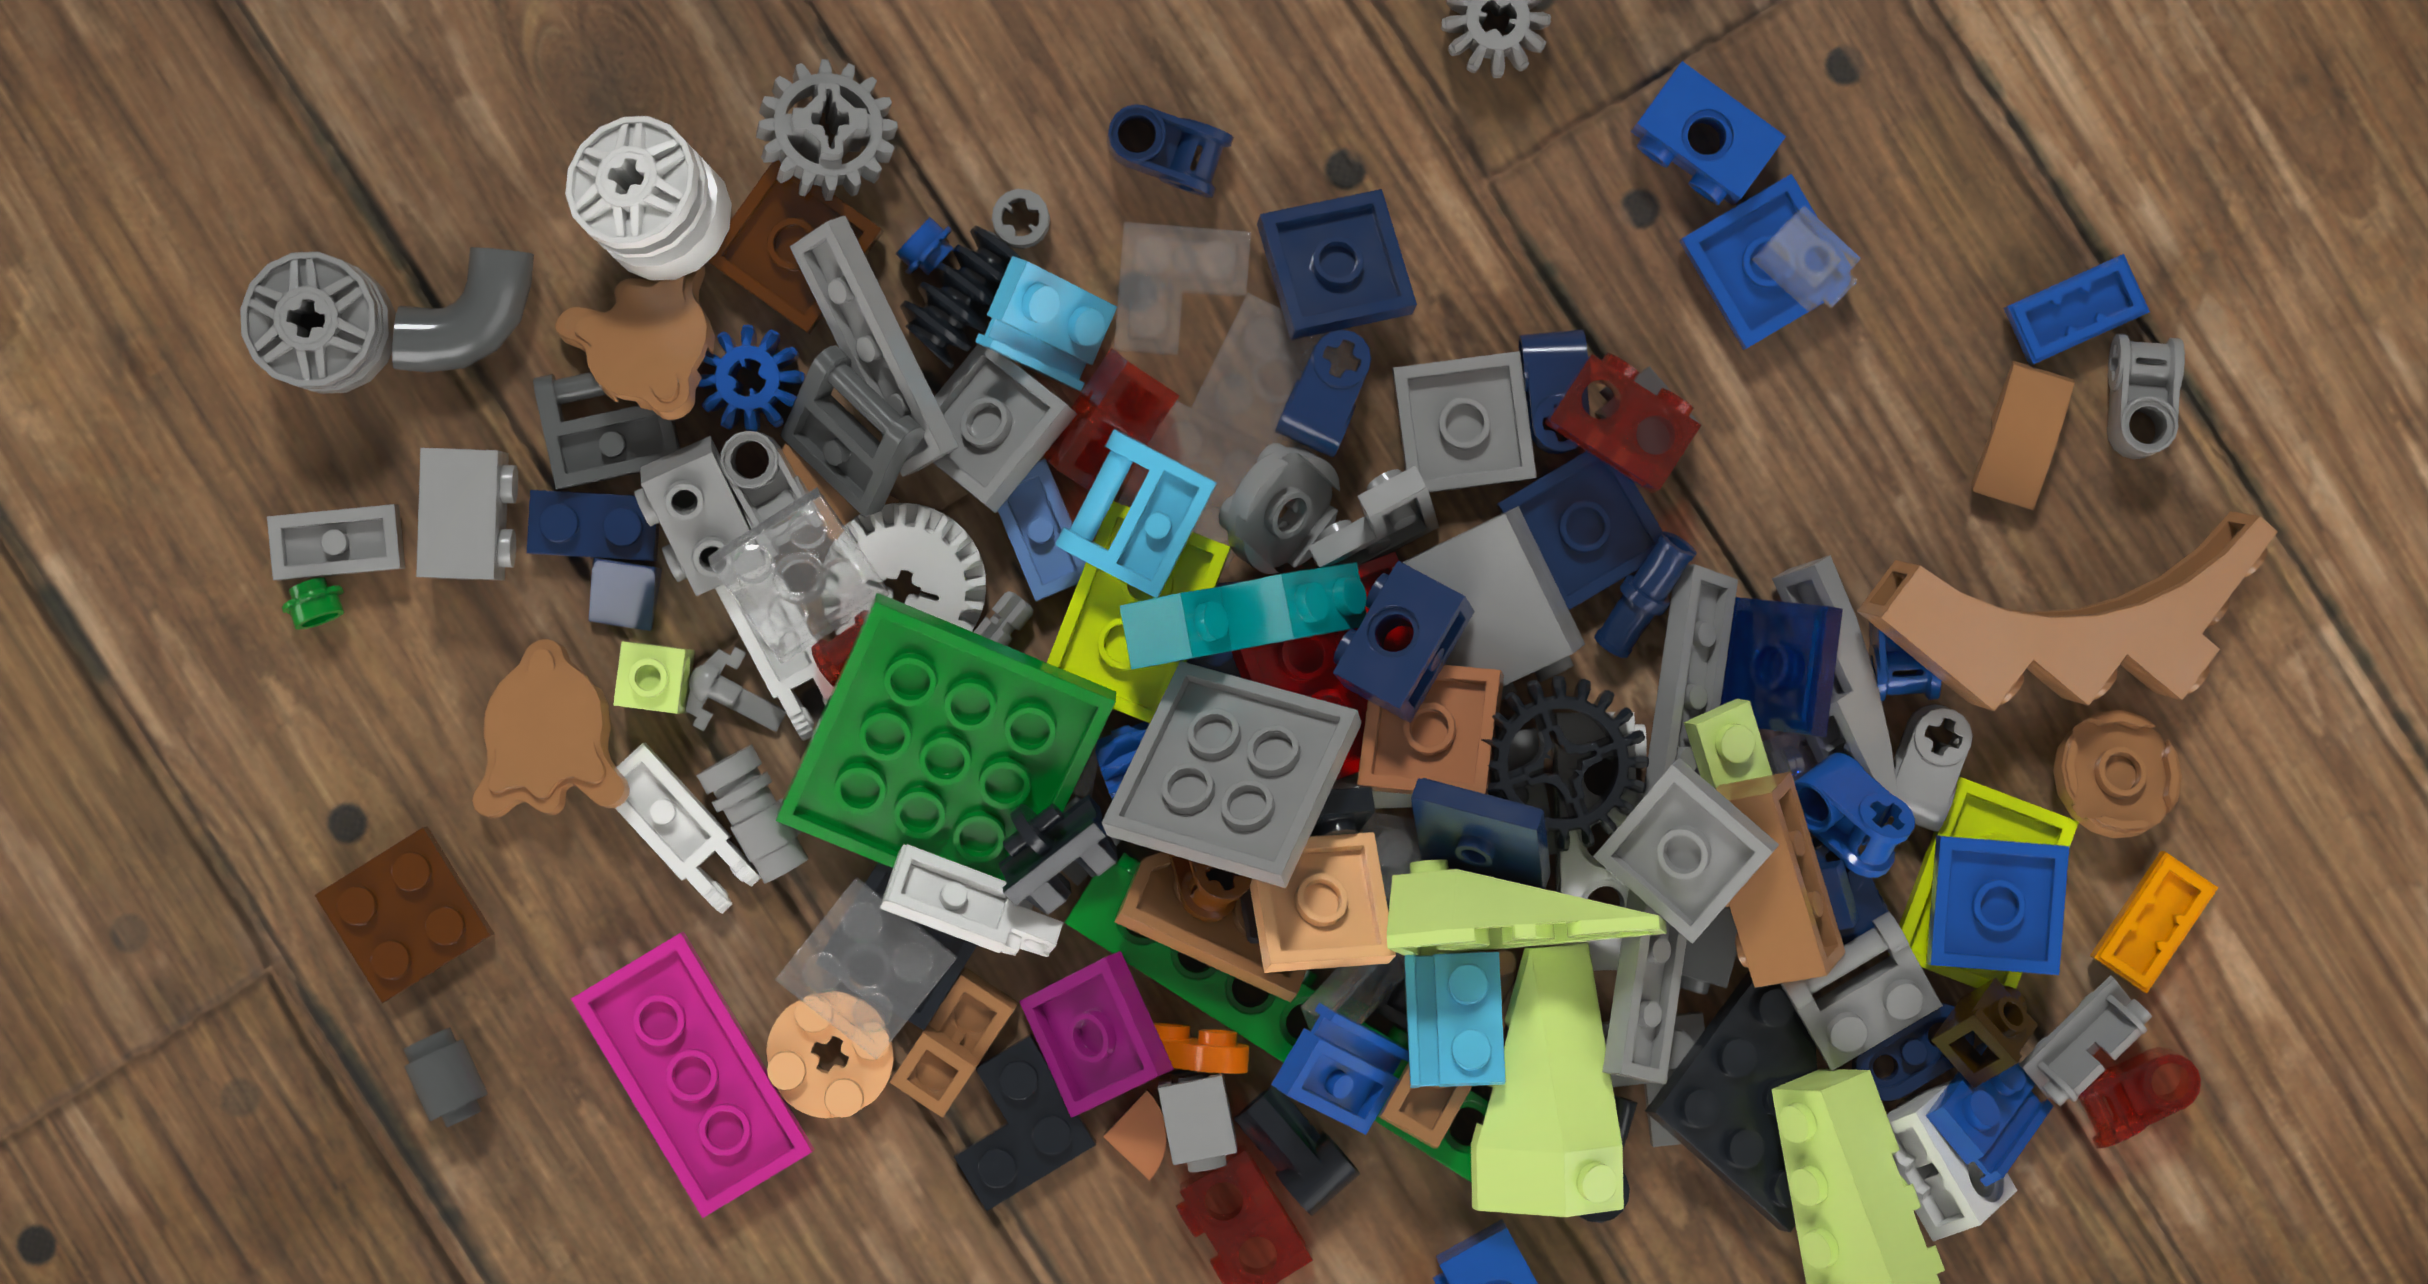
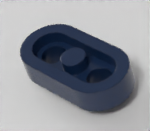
[1852,1003,1975,1101]

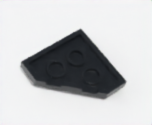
[1645,971,1818,1233]

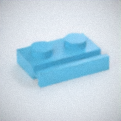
[975,256,1117,391]
[1404,952,1506,1088]

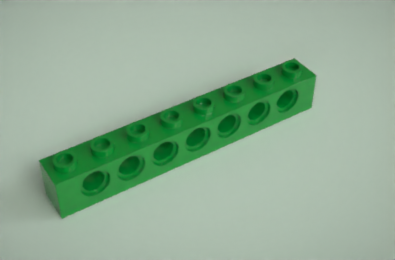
[1064,852,1489,1183]

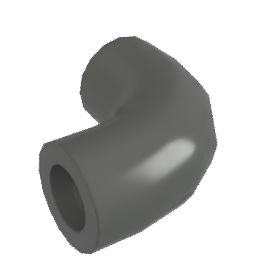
[392,247,534,372]

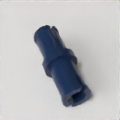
[1594,531,1697,658]

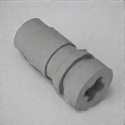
[696,744,809,884]

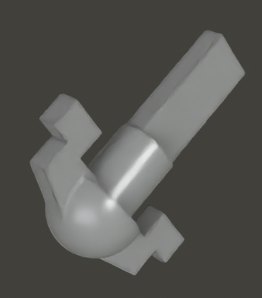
[685,647,786,732]

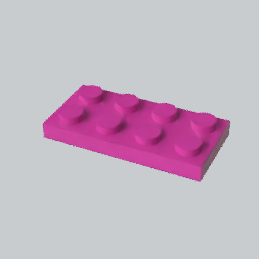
[571,931,815,1218]

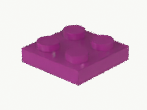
[1019,951,1174,1118]

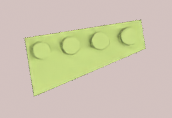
[1771,1069,1945,1284]

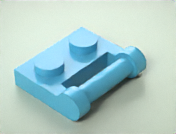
[1055,429,1218,598]

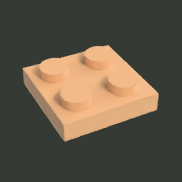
[1250,832,1396,973]

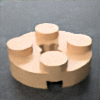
[766,989,895,1119]

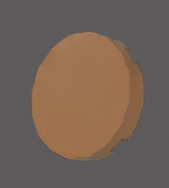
[2053,710,2182,839]

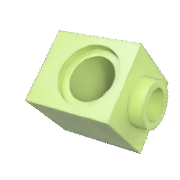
[613,641,695,714]

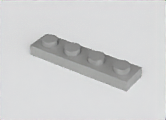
[790,216,959,477]

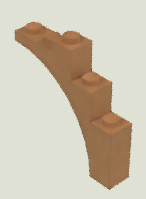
[1857,511,2278,711]

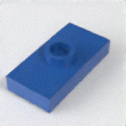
[2003,254,2150,366]

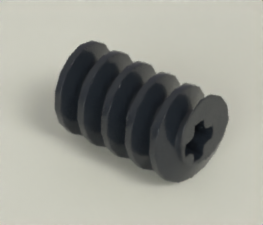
[900,226,1022,369]

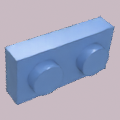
[998,459,1086,602]

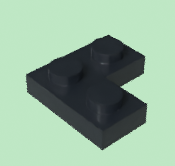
[954,1034,1097,1211]

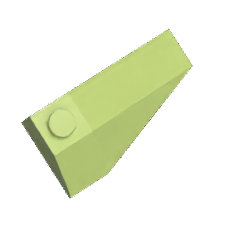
[1387,860,1667,956]

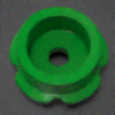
[282,577,344,630]

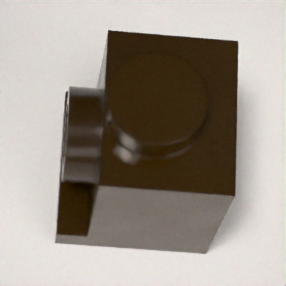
[1931,977,2038,1088]

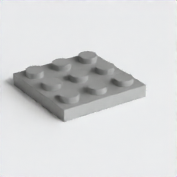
[1102,661,1362,888]

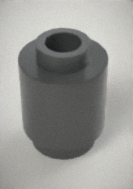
[403,1027,488,1128]

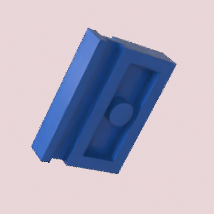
[1271,1002,1409,1135]
[1925,1042,2054,1187]

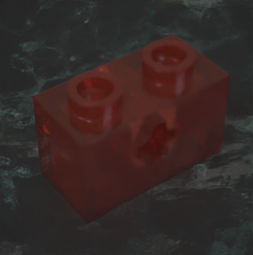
[1043,348,1180,491]

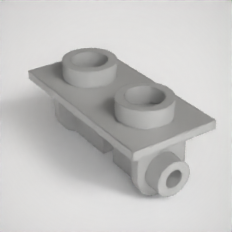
[2019,975,2152,1106]

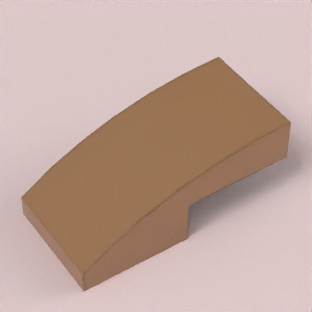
[1971,361,2075,510]
[889,968,1018,1118]

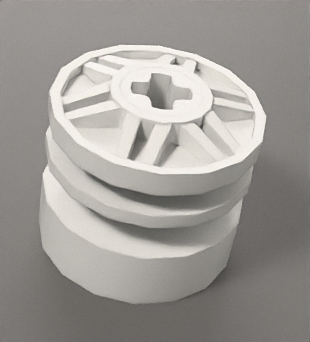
[565,116,732,280]

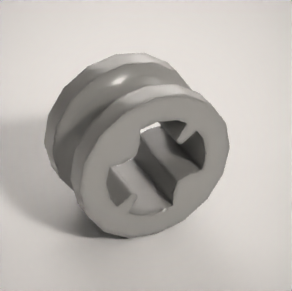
[992,189,1050,249]

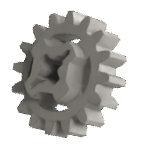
[756,59,898,201]

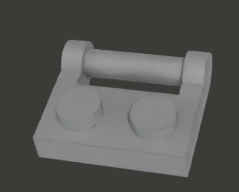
[1781,911,1943,1071]

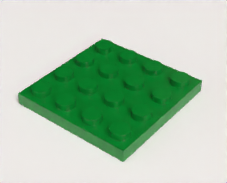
[776,593,1116,881]

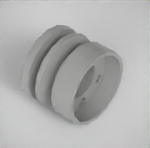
[240,252,396,394]

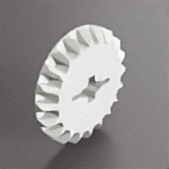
[819,503,986,648]

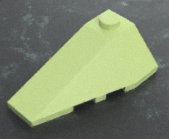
[1471,941,1624,1217]

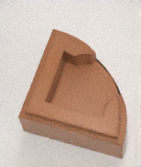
[1103,1088,1167,1181]

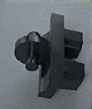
[999,794,1118,915]

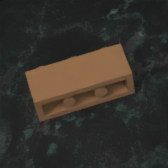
[1716,771,1845,988]

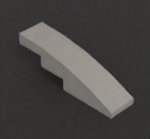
[1772,555,1898,817]

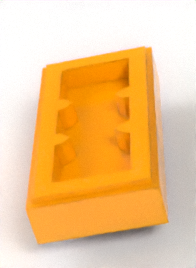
[2090,851,2218,993]

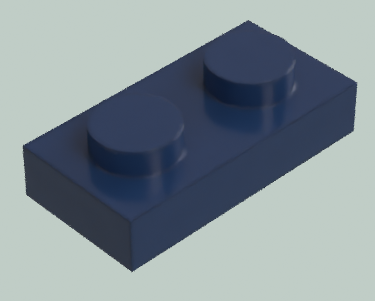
[526,490,659,561]

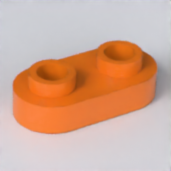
[1154,1023,1249,1074]

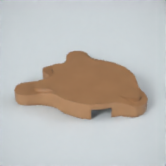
[555,265,715,420]
[472,639,630,819]

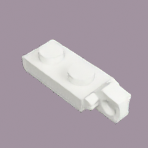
[880,844,1063,957]

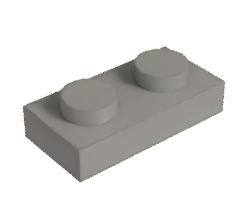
[267,504,405,581]

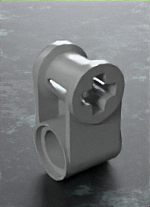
[2107,334,2185,460]
[720,431,826,557]
[1893,704,1973,832]

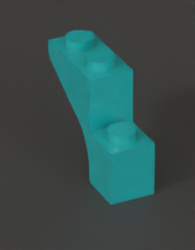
[1119,562,1367,670]

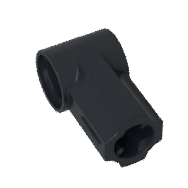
[1234,1085,1360,1216]

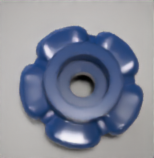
[896,217,953,276]

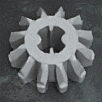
[1441,0,1551,78]

